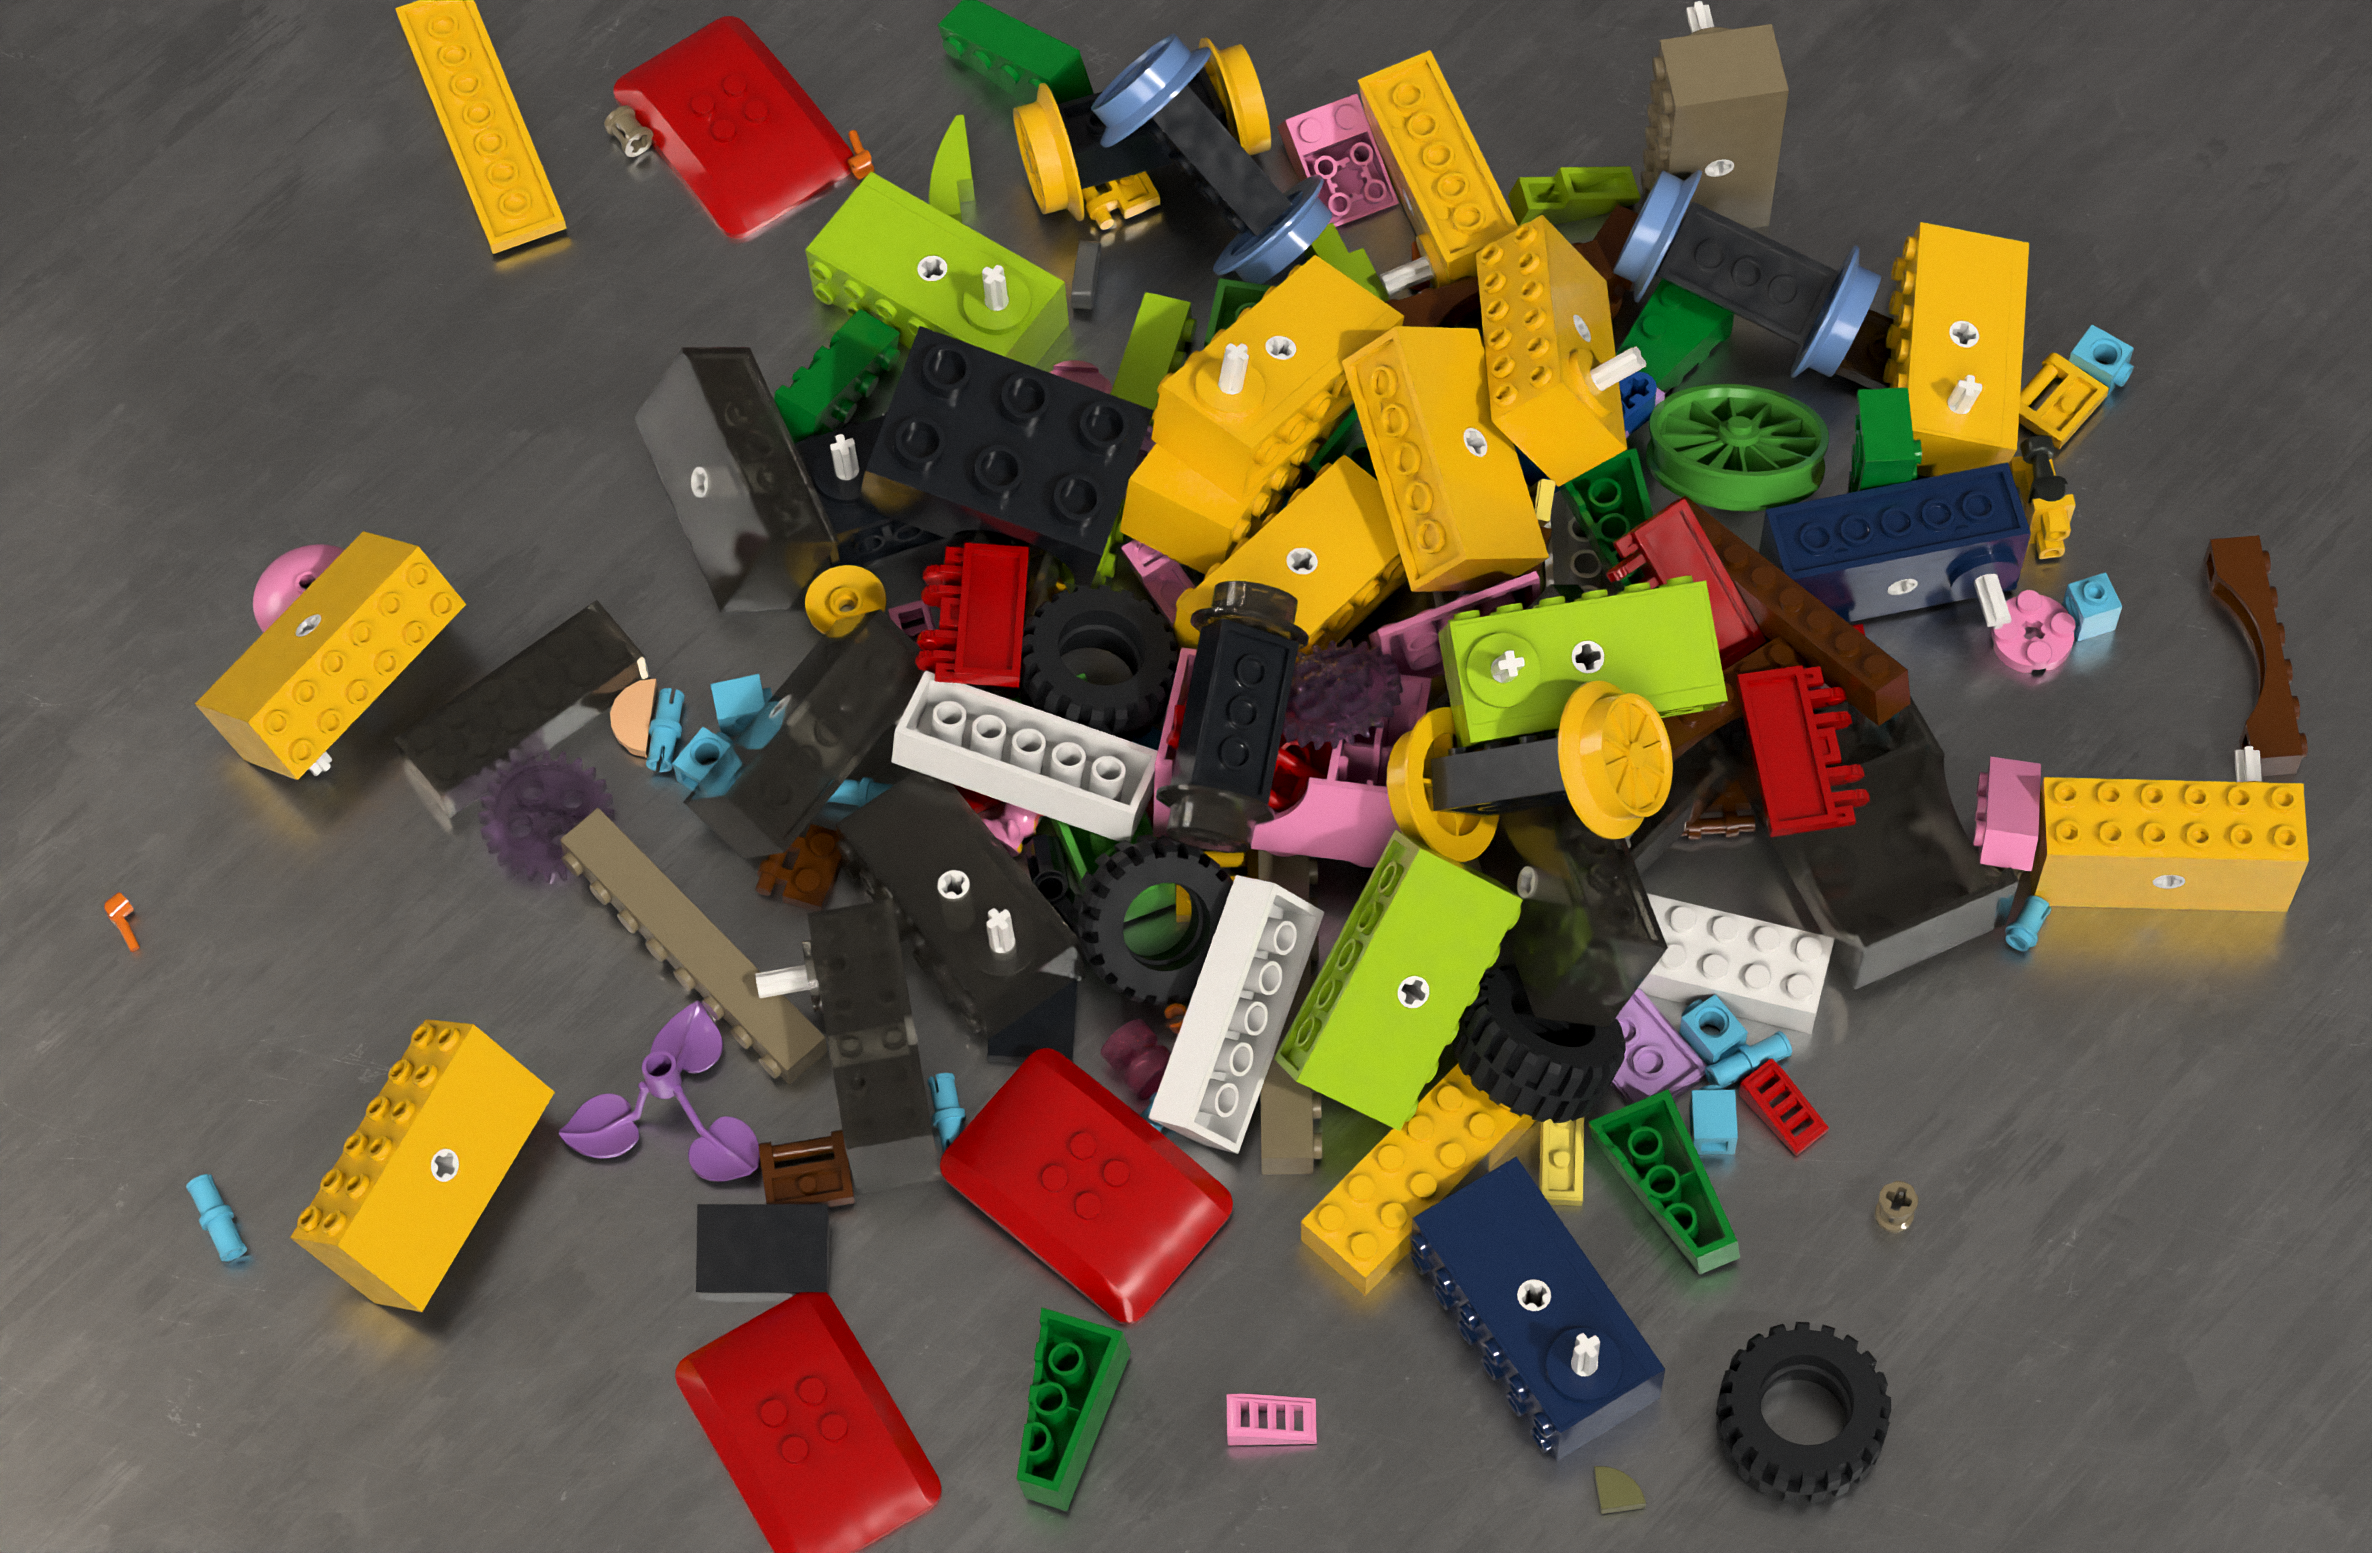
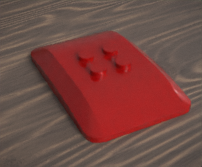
[613,16,854,239]
[940,1048,1233,1325]
[675,1292,942,1553]

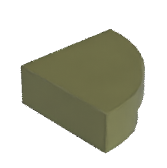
[1593,1466,1646,1514]

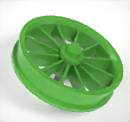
[1646,384,1829,511]

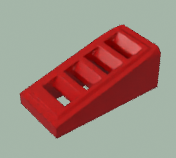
[1738,1058,1829,1156]

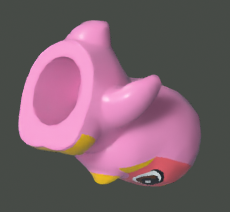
[980,802,1044,857]

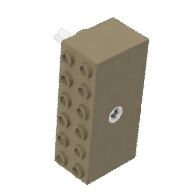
[1640,1,1789,228]

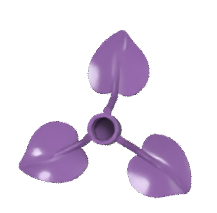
[559,1000,760,1182]

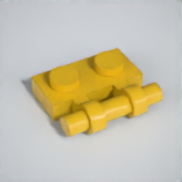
[1081,171,1160,230]

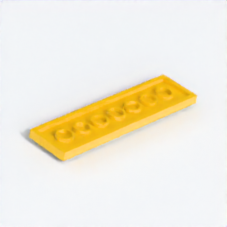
[395,0,567,254]

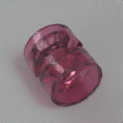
[1100,1019,1171,1101]

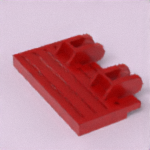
[1606,498,1766,671]
[915,543,1029,688]
[1736,665,1870,837]

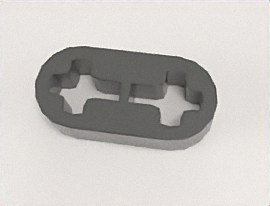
[1071,240,1101,310]

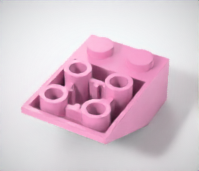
[1277,93,1399,227]

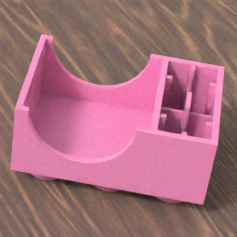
[1153,648,1432,867]

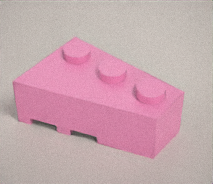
[1973,756,2041,871]

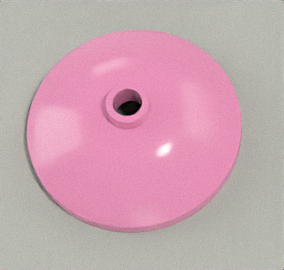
[253,544,345,633]

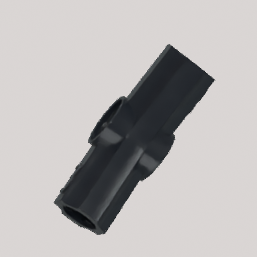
[1024,834,1080,953]

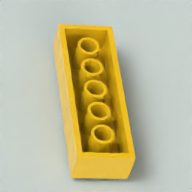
[1301,1063,1536,1296]

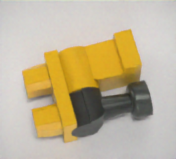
[2009,435,2076,559]

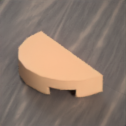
[610,678,658,758]

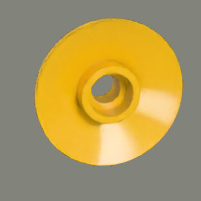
[805,565,887,639]

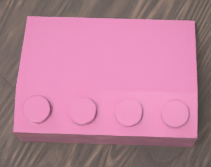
[1369,571,1541,679]

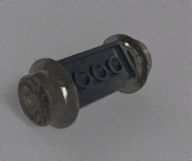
[1156,581,1309,853]

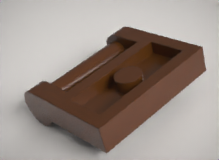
[758,1129,855,1207]

